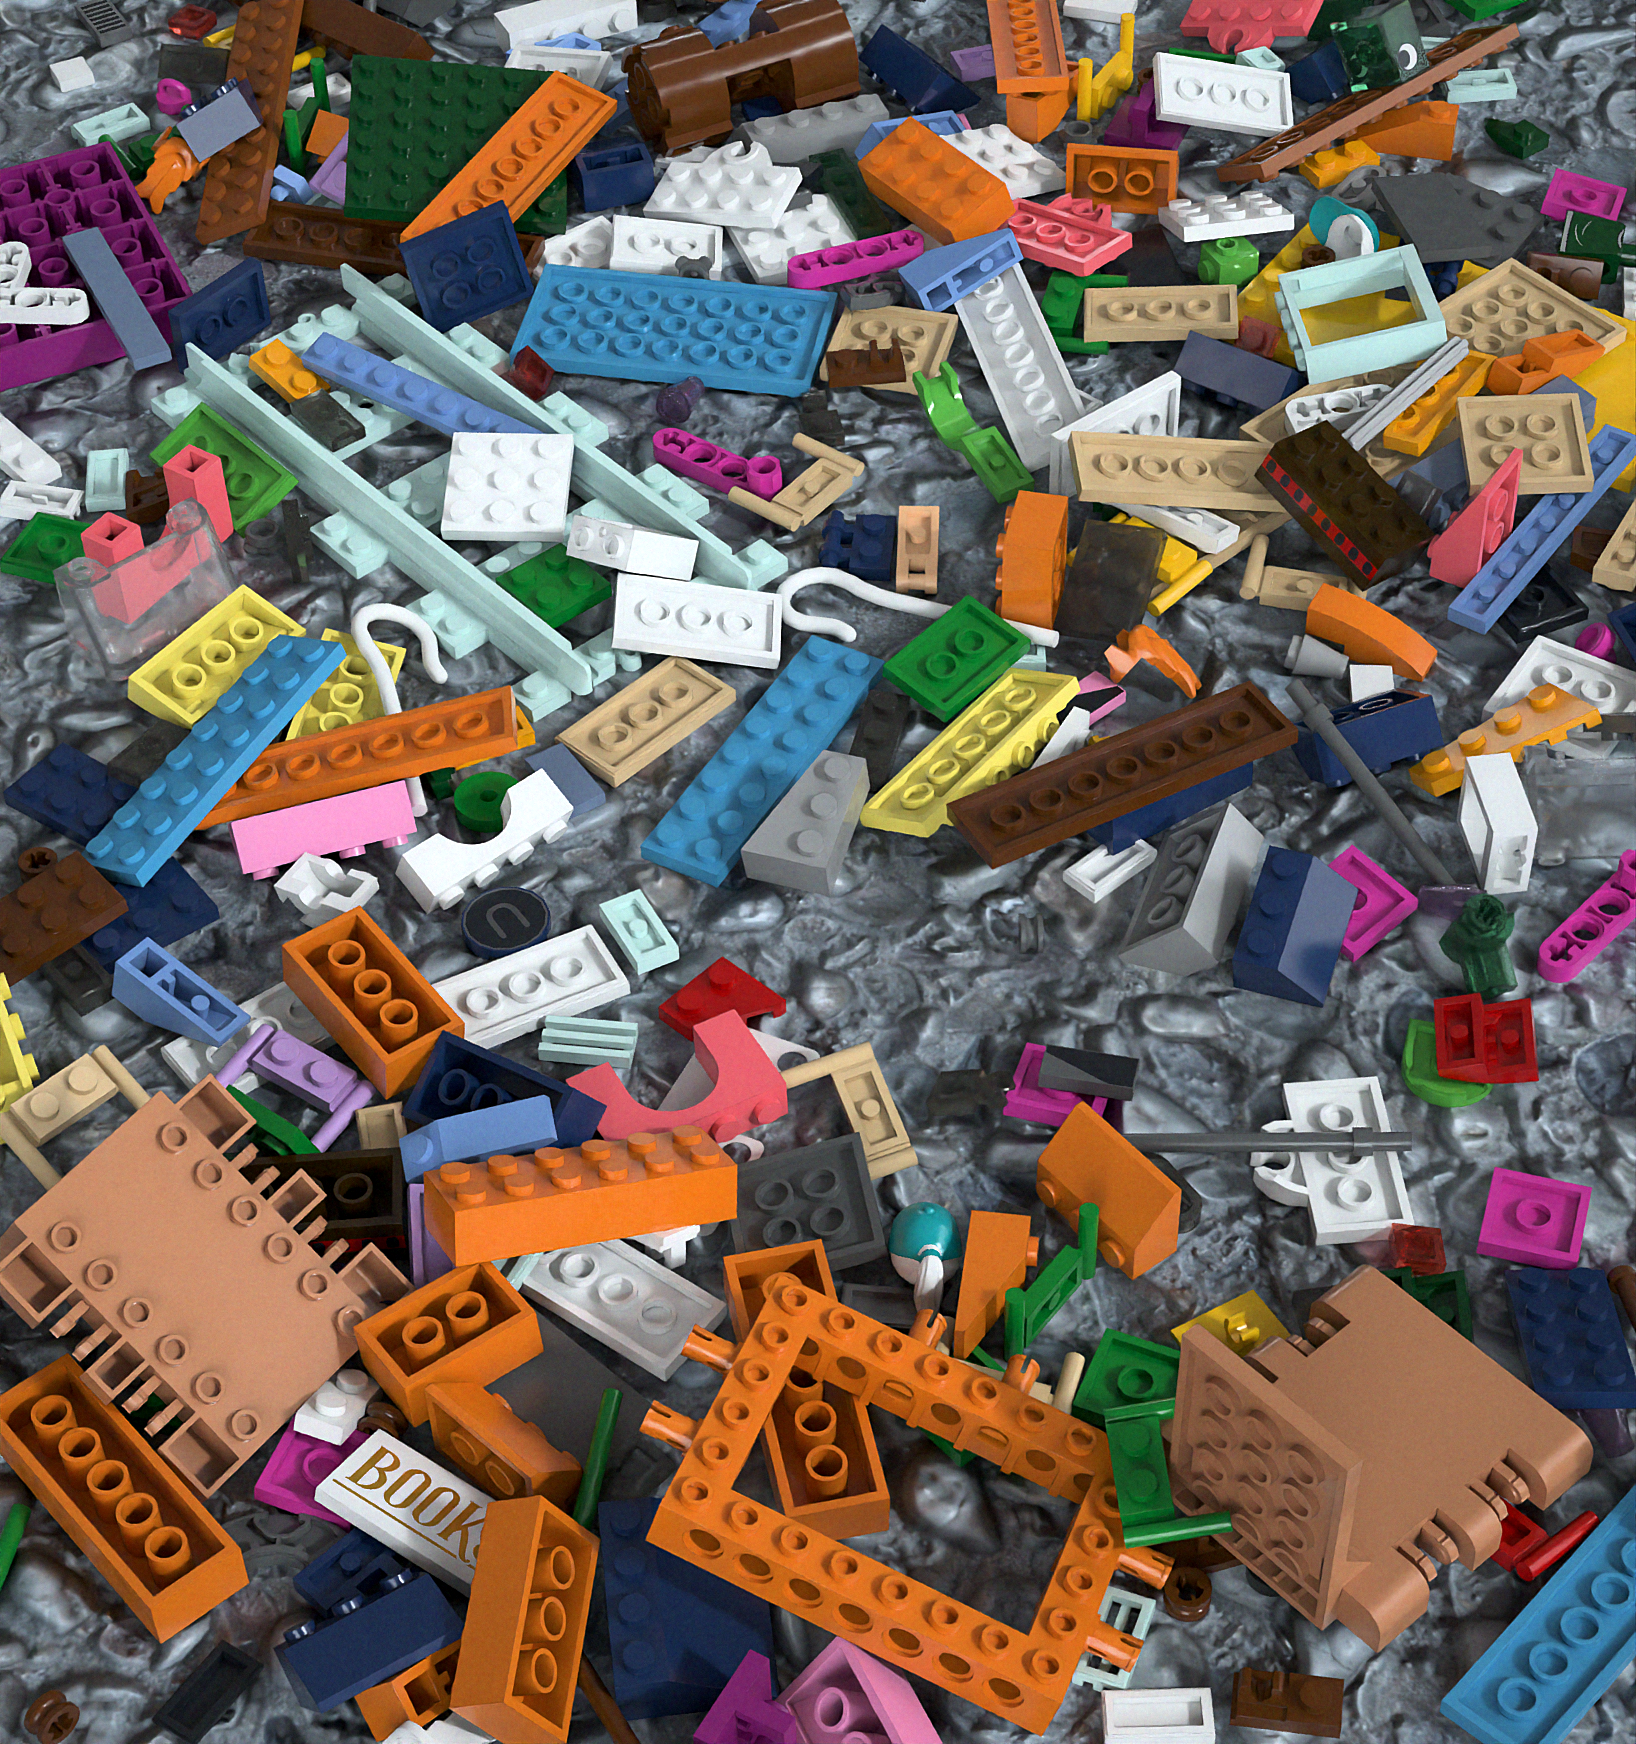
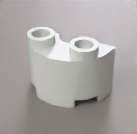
[274,852,379,928]

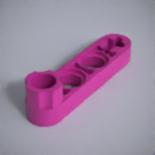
[787,230,924,291]
[653,428,783,502]
[1536,849,1636,983]

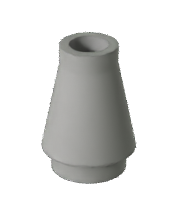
[1283,634,1349,680]

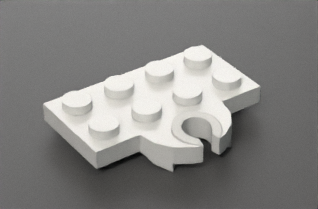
[643,141,803,228]
[1250,1076,1415,1245]

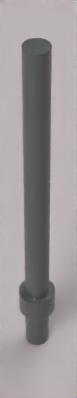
[1285,679,1458,897]
[1121,1127,1412,1156]

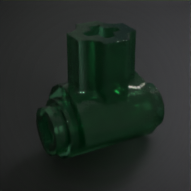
[1438,894,1518,1000]

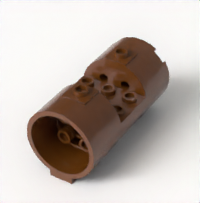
[621,0,862,158]

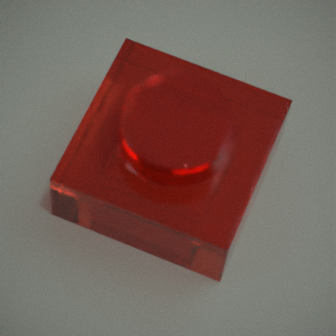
[168,3,217,40]
[1233,315,1283,361]
[508,345,555,401]
[1388,1223,1447,1276]

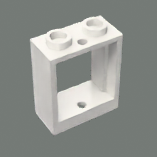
[566,514,699,581]
[1457,752,1538,895]

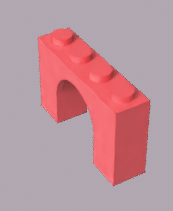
[80,444,234,624]
[565,1009,788,1144]

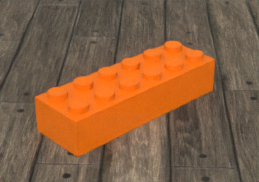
[423,1125,738,1267]
[723,1239,890,1541]
[0,1353,249,1644]

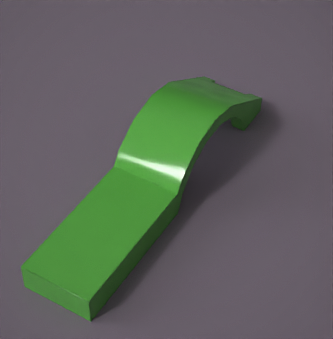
[912,361,1035,504]

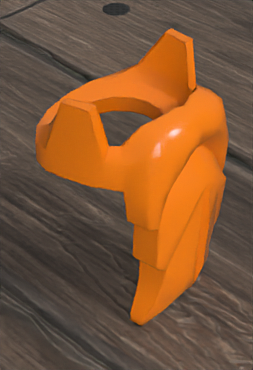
[135,126,211,215]
[1104,624,1202,699]

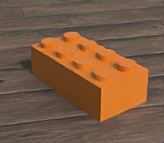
[857,116,1016,246]
[282,905,465,1100]
[449,1495,601,1744]

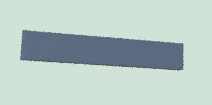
[62,227,172,371]

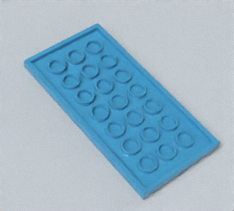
[509,264,838,398]

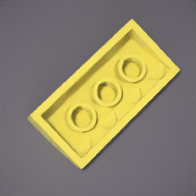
[128,584,306,730]
[285,628,406,741]

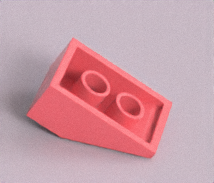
[1427,448,1523,589]

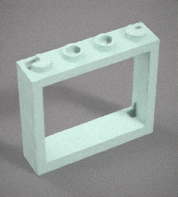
[1274,244,1448,385]

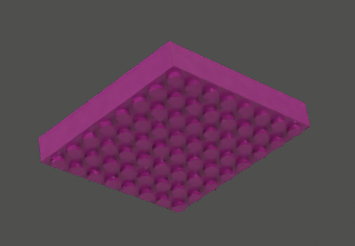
[0,141,193,393]

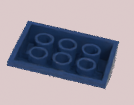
[598,1497,780,1721]

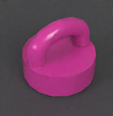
[156,78,192,115]
[1574,622,1617,664]

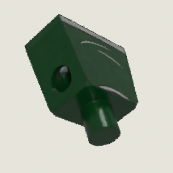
[1558,210,1636,285]

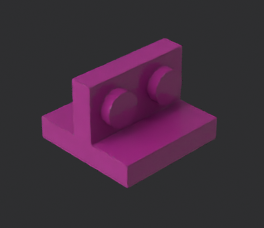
[1104,74,1191,151]
[693,1649,797,1744]

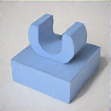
[270,164,314,204]

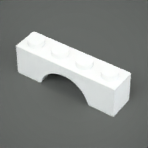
[395,768,574,914]

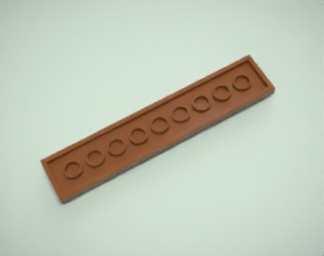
[195,0,304,246]
[1216,22,1520,185]

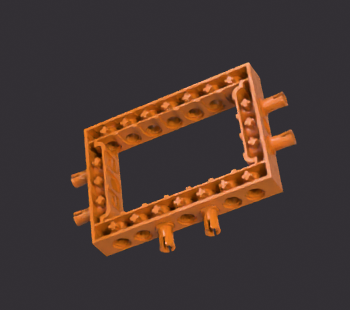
[639,1274,1175,1737]

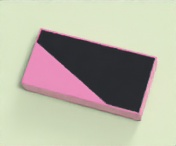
[1056,670,1126,726]

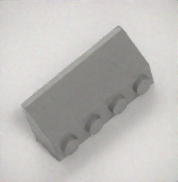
[732,93,889,164]
[1117,802,1264,977]

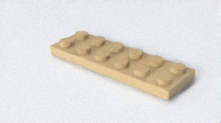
[1067,431,1288,513]

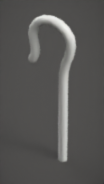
[776,567,1059,648]
[351,603,448,817]

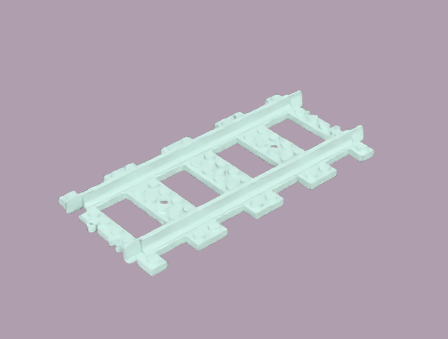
[150,263,788,723]

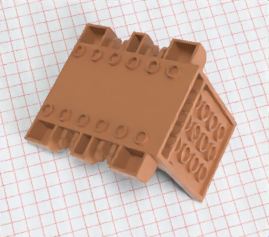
[0,1073,417,1503]
[1159,1265,1593,1653]

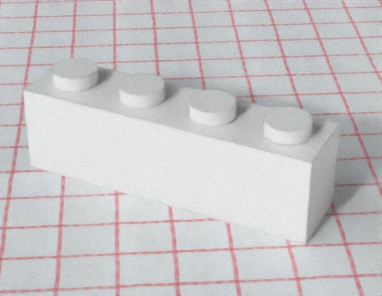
[494,0,638,53]

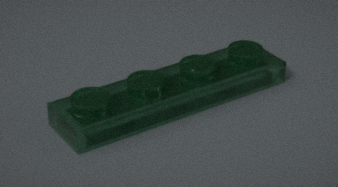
[809,148,892,241]

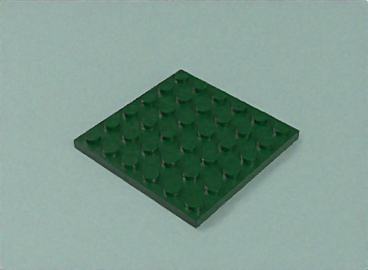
[344,54,567,235]

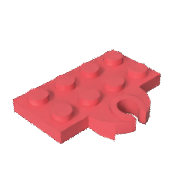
[1180,0,1324,56]
[994,192,1132,277]

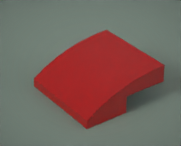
[1433,993,1539,1084]

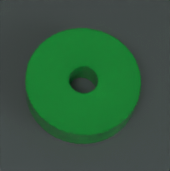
[454,771,519,833]

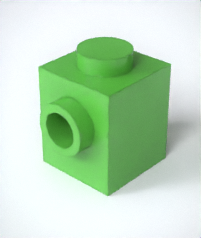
[1197,235,1259,289]

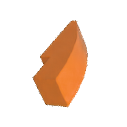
[1485,328,1606,396]
[1305,583,1438,683]

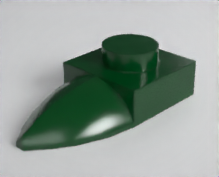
[1484,118,1550,160]

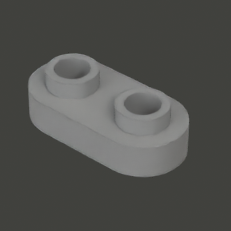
[1332,165,1387,211]

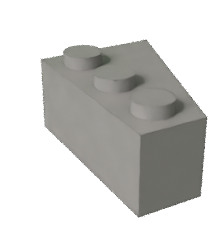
[741,750,870,897]

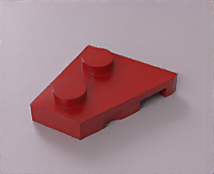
[658,956,787,1042]

